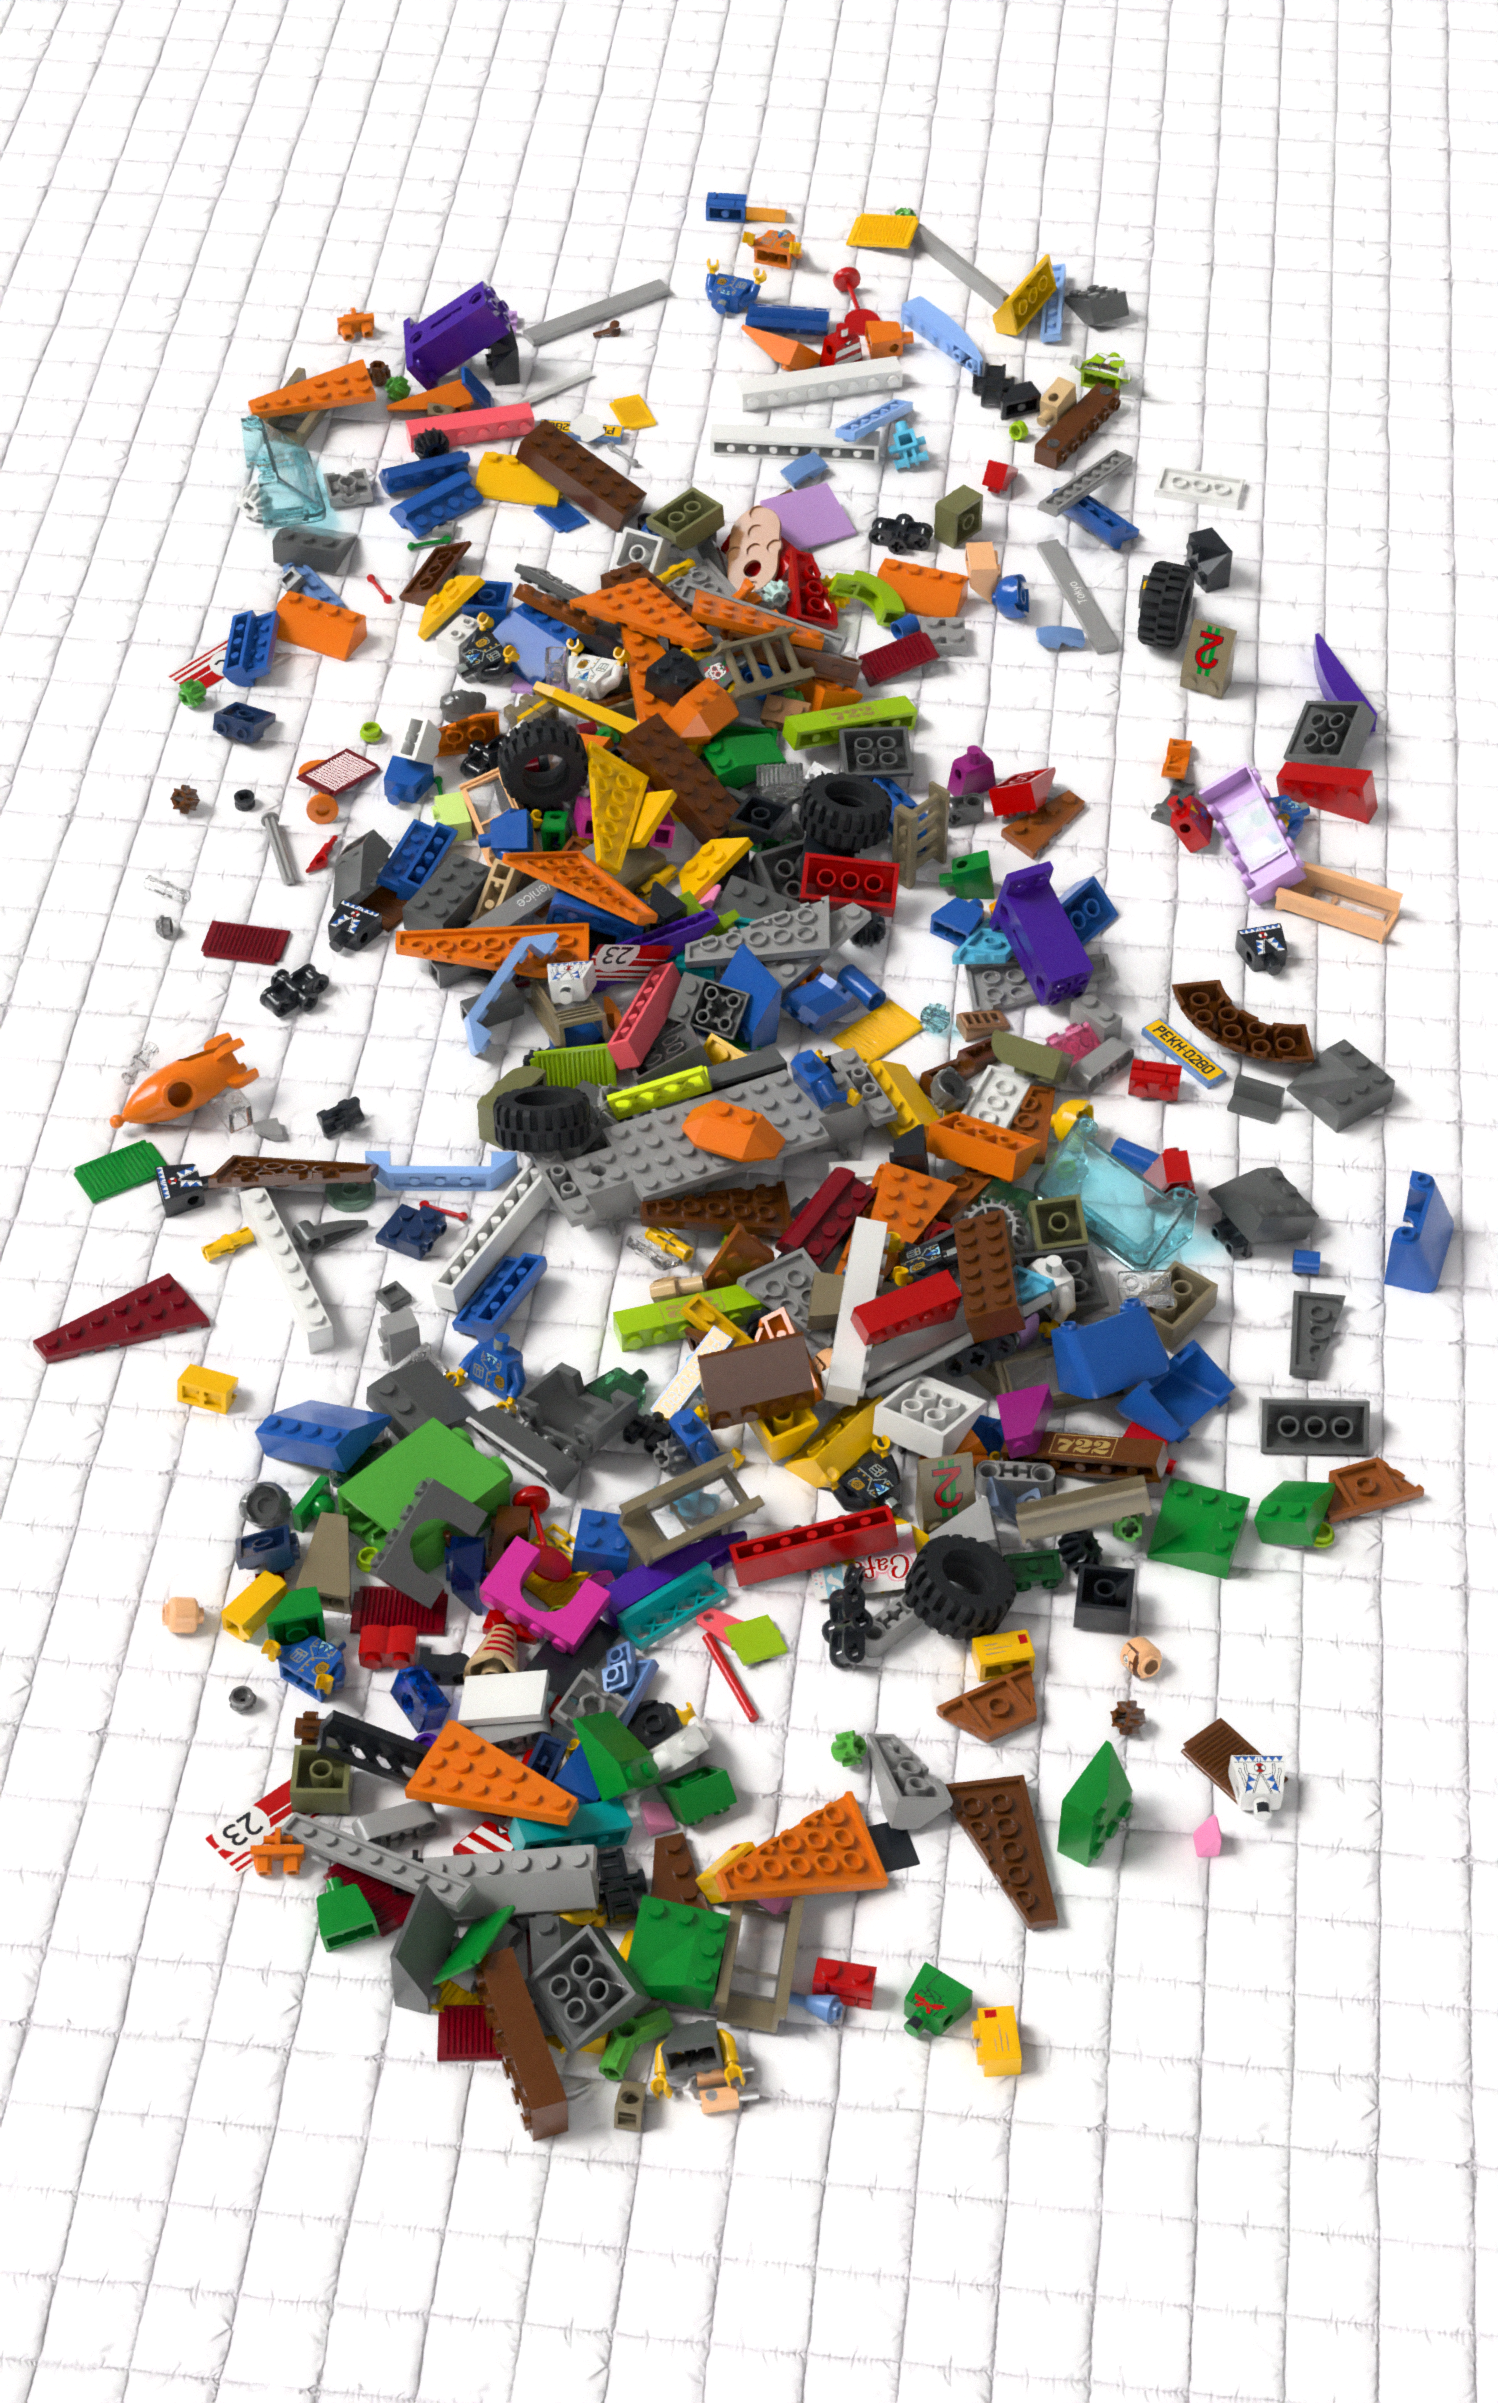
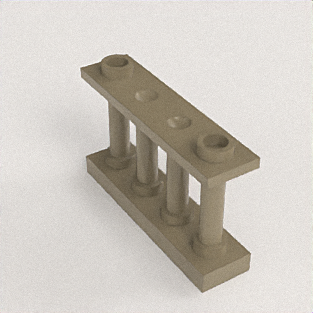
[711,626,815,702]
[892,781,950,890]

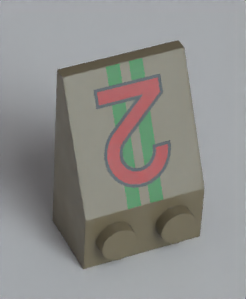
[1180,618,1237,699]
[915,1452,976,1534]

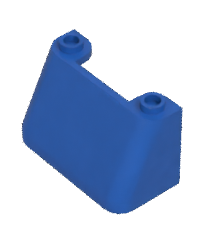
[545,888,650,944]
[1384,1170,1454,1293]
[1051,1298,1170,1399]
[1114,1339,1236,1444]

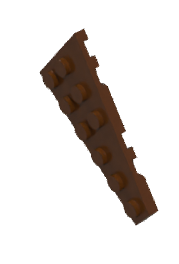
[208,1155,379,1188]
[639,1180,793,1237]
[945,1775,1058,1930]
[649,1832,723,2002]

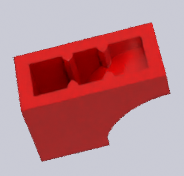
[982,460,1019,494]

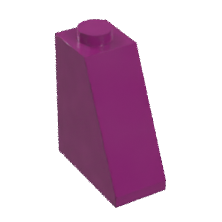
[996,1383,1054,1459]

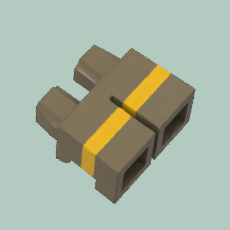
[504,693,559,729]

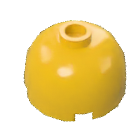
[1051,1099,1094,1150]

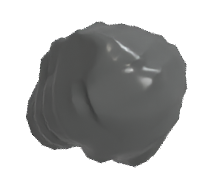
[440,689,486,722]
[930,1066,973,1112]
[239,1482,293,1528]

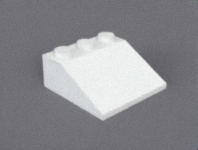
[873,1373,987,1458]

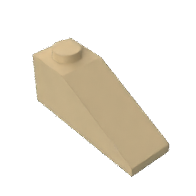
[470,858,523,923]

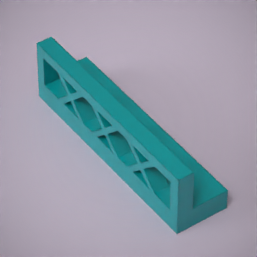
[616,1561,729,1651]

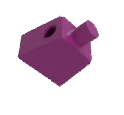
[947,745,996,797]

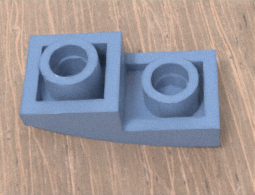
[780,452,828,488]
[1035,626,1085,649]
[602,1641,636,1694]

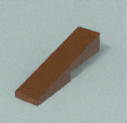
[919,1037,999,1100]

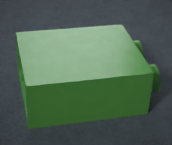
[337,1417,513,1574]

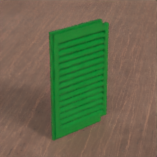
[74,1139,167,1204]
[432,1905,516,1985]

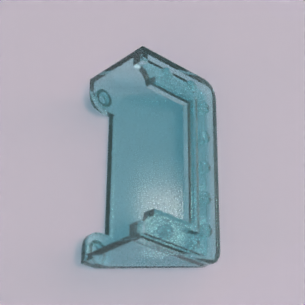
[241,415,326,529]
[1033,1114,1199,1274]

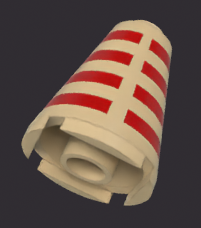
[463,1624,520,1682]

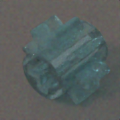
[920,1003,950,1033]

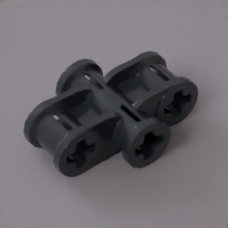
[972,362,1015,407]
[868,513,934,555]
[460,733,506,778]
[259,963,329,1017]
[945,1332,1020,1377]
[821,1584,873,1669]
[596,1847,648,1927]

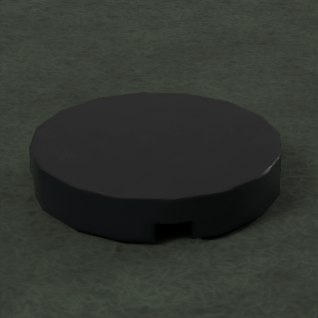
[627,1700,683,1751]

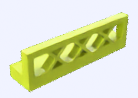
[607,1065,712,1120]

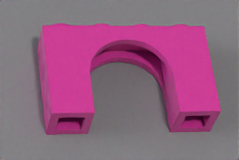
[573,796,676,849]
[479,1536,611,1656]

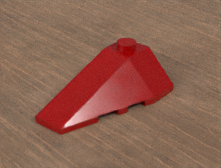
[786,549,838,631]

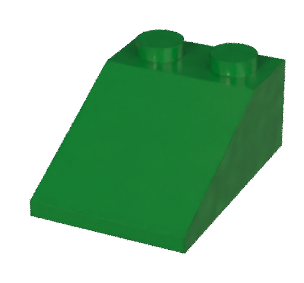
[702,733,787,789]
[1254,1480,1336,1546]
[572,1711,662,1802]

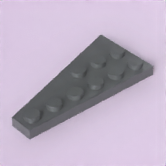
[514,563,621,631]

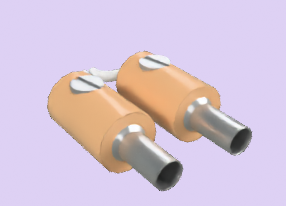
[683,2062,759,2114]

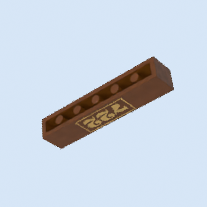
[1001,1431,1169,1483]

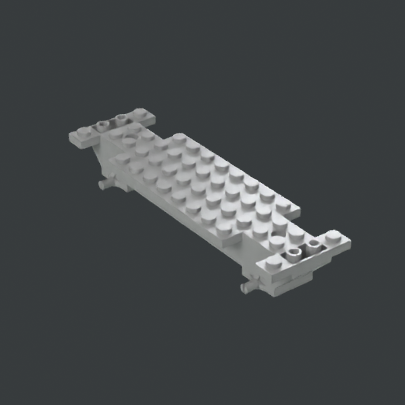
[531,1047,898,1236]

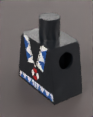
[328,899,383,952]
[1235,923,1287,976]
[155,1163,217,1218]

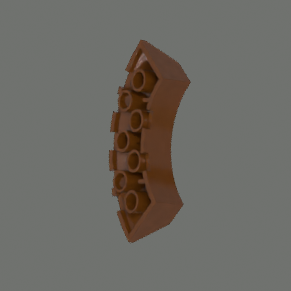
[1172,979,1315,1063]

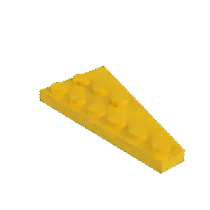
[586,741,649,876]

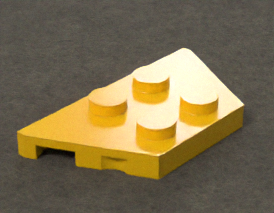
[418,576,486,641]
[678,837,754,901]

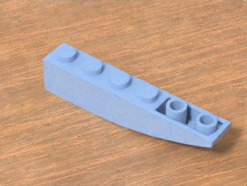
[901,295,983,376]

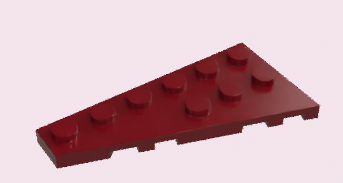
[33,1273,210,1364]

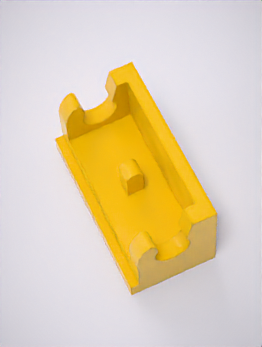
[177,1364,239,1415]

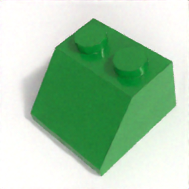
[266,1586,326,1646]
[657,1764,738,1826]

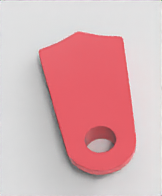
[696,1608,744,1647]

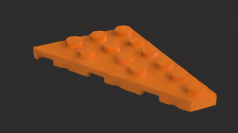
[570,578,713,650]

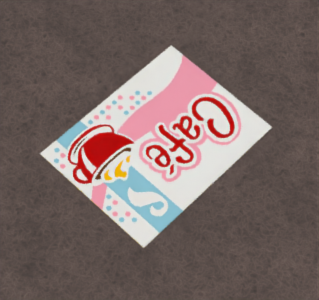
[810,1523,917,1600]

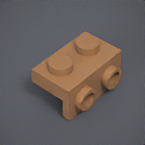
[760,694,812,732]

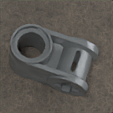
[948,793,984,828]

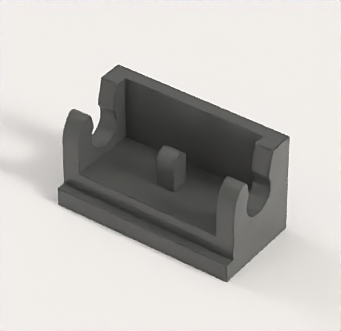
[1151,780,1196,827]

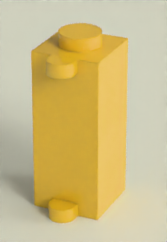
[221,1570,290,1643]

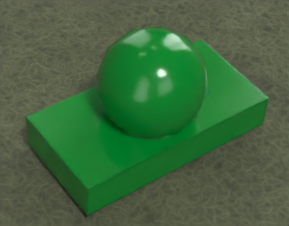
[292,1475,336,1533]

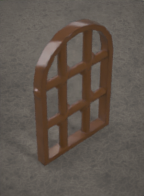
[585,692,633,707]

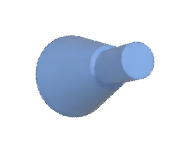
[789,1991,843,2025]

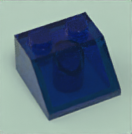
[444,1536,487,1616]

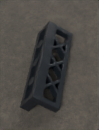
[316,1710,431,1786]

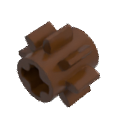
[367,360,391,387]
[170,785,200,814]
[1110,1700,1147,1735]
[294,1711,324,1745]

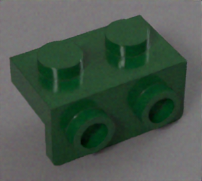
[1003,1549,1065,1592]

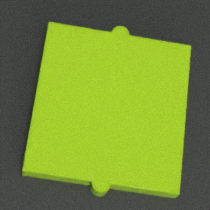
[724,1614,788,1666]

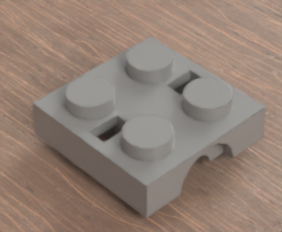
[323,468,373,508]
[920,617,966,654]
[550,1669,629,1736]

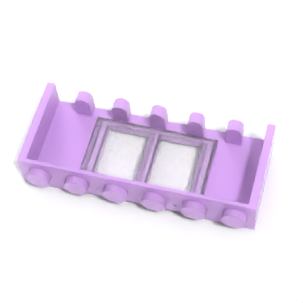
[1198,762,1307,905]

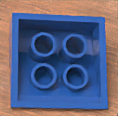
[719,944,782,1051]

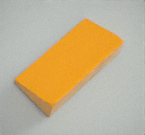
[746,206,787,223]

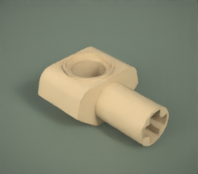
[649,1275,707,1303]

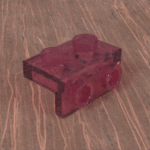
[1045,1021,1101,1063]

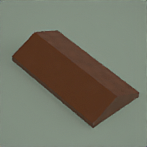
[399,541,472,606]

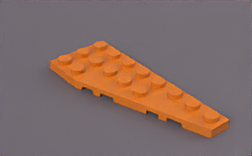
[620,622,711,745]
[395,923,590,978]

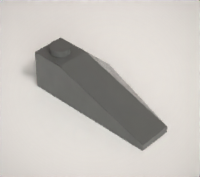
[529,1916,583,2036]

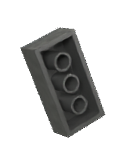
[402,852,491,931]

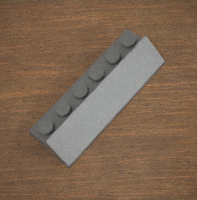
[423,1844,599,1920]

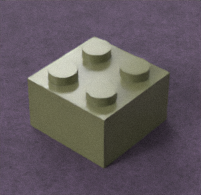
[934,484,983,549]
[1027,1194,1089,1252]
[290,1745,355,1814]

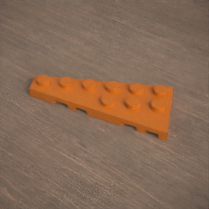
[691,589,825,651]
[870,1162,958,1282]

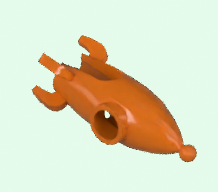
[110,1032,260,1129]

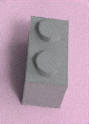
[1069,992,1123,1046]
[378,1307,422,1370]

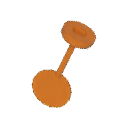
[298,760,339,824]

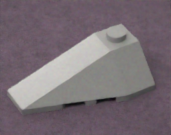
[866,1733,953,1830]

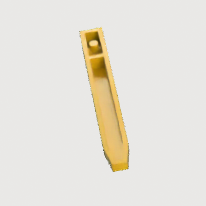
[533,681,705,759]

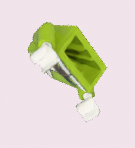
[1069,352,1132,390]

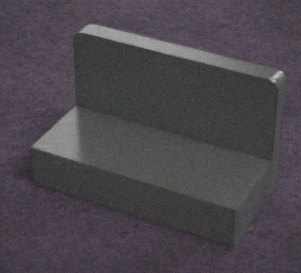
[1227,1074,1285,1124]

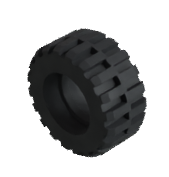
[1138,561,1195,650]
[497,718,589,809]
[799,772,892,851]
[493,1085,591,1153]
[905,1534,1017,1641]

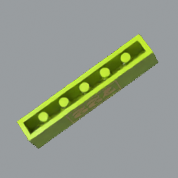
[782,695,918,751]
[613,1285,771,1352]

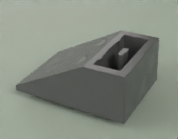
[1064,285,1129,325]
[332,829,393,909]
[667,972,751,1040]

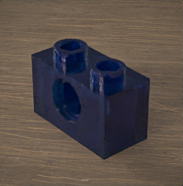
[390,1664,451,1734]

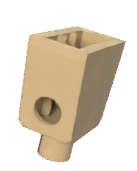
[1036,376,1077,428]

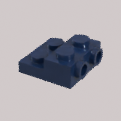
[213,702,276,743]
[375,1204,447,1261]
[235,1524,301,1572]

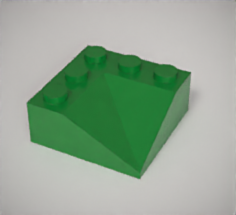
[1147,1477,1250,1580]
[1057,1740,1134,1867]
[627,1895,730,2011]

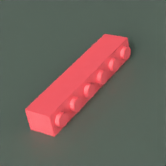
[405,402,535,453]
[607,962,682,1070]

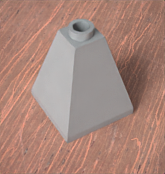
[925,1497,1003,1560]

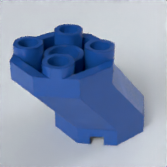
[780,972,862,1035]

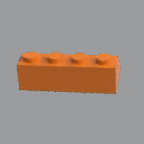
[877,558,969,618]
[276,590,367,662]
[927,1111,1042,1182]

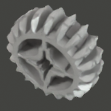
[960,1198,1028,1253]

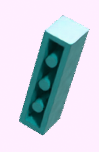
[508,1799,633,1850]

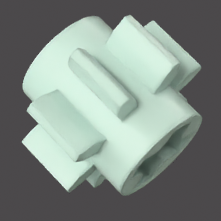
[762,579,791,608]

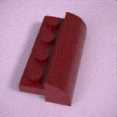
[775,1167,876,1269]

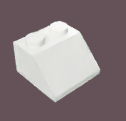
[611,527,672,576]

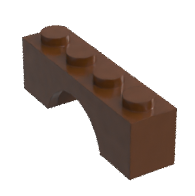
[483,1505,531,1595]

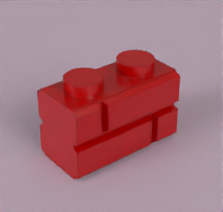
[1128,1059,1182,1101]
[812,1957,877,2010]

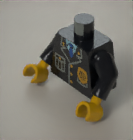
[456,612,520,683]
[887,1232,958,1286]
[820,1435,902,1517]

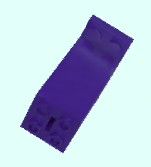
[403,281,511,391]
[989,861,1094,1007]

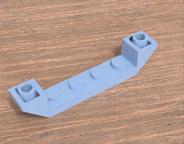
[464,932,559,1056]
[365,1151,518,1191]

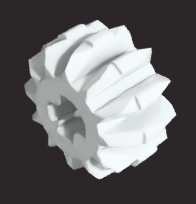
[236,483,273,521]

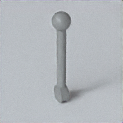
[607,442,639,467]

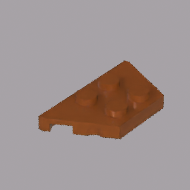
[703,1223,775,1291]
[1327,1457,1425,1524]
[936,1664,1037,1743]

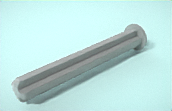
[261,812,295,885]

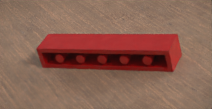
[729,1505,899,1587]

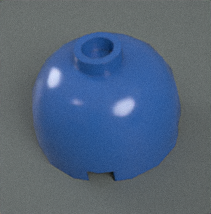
[992,574,1030,619]

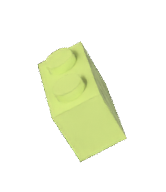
[431,792,472,842]

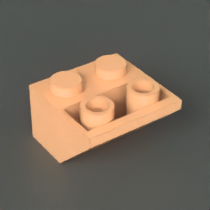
[965,542,1001,604]

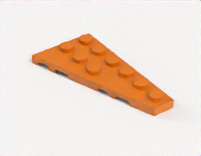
[248,359,376,420]

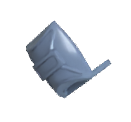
[986,1476,1043,1526]

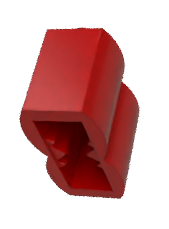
[358,1625,419,1670]

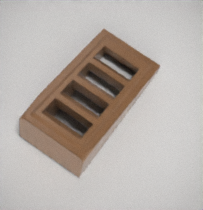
[956,1010,1010,1042]

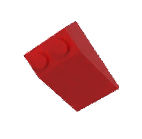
[988,767,1056,819]

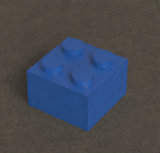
[462,580,514,630]
[571,1508,632,1579]

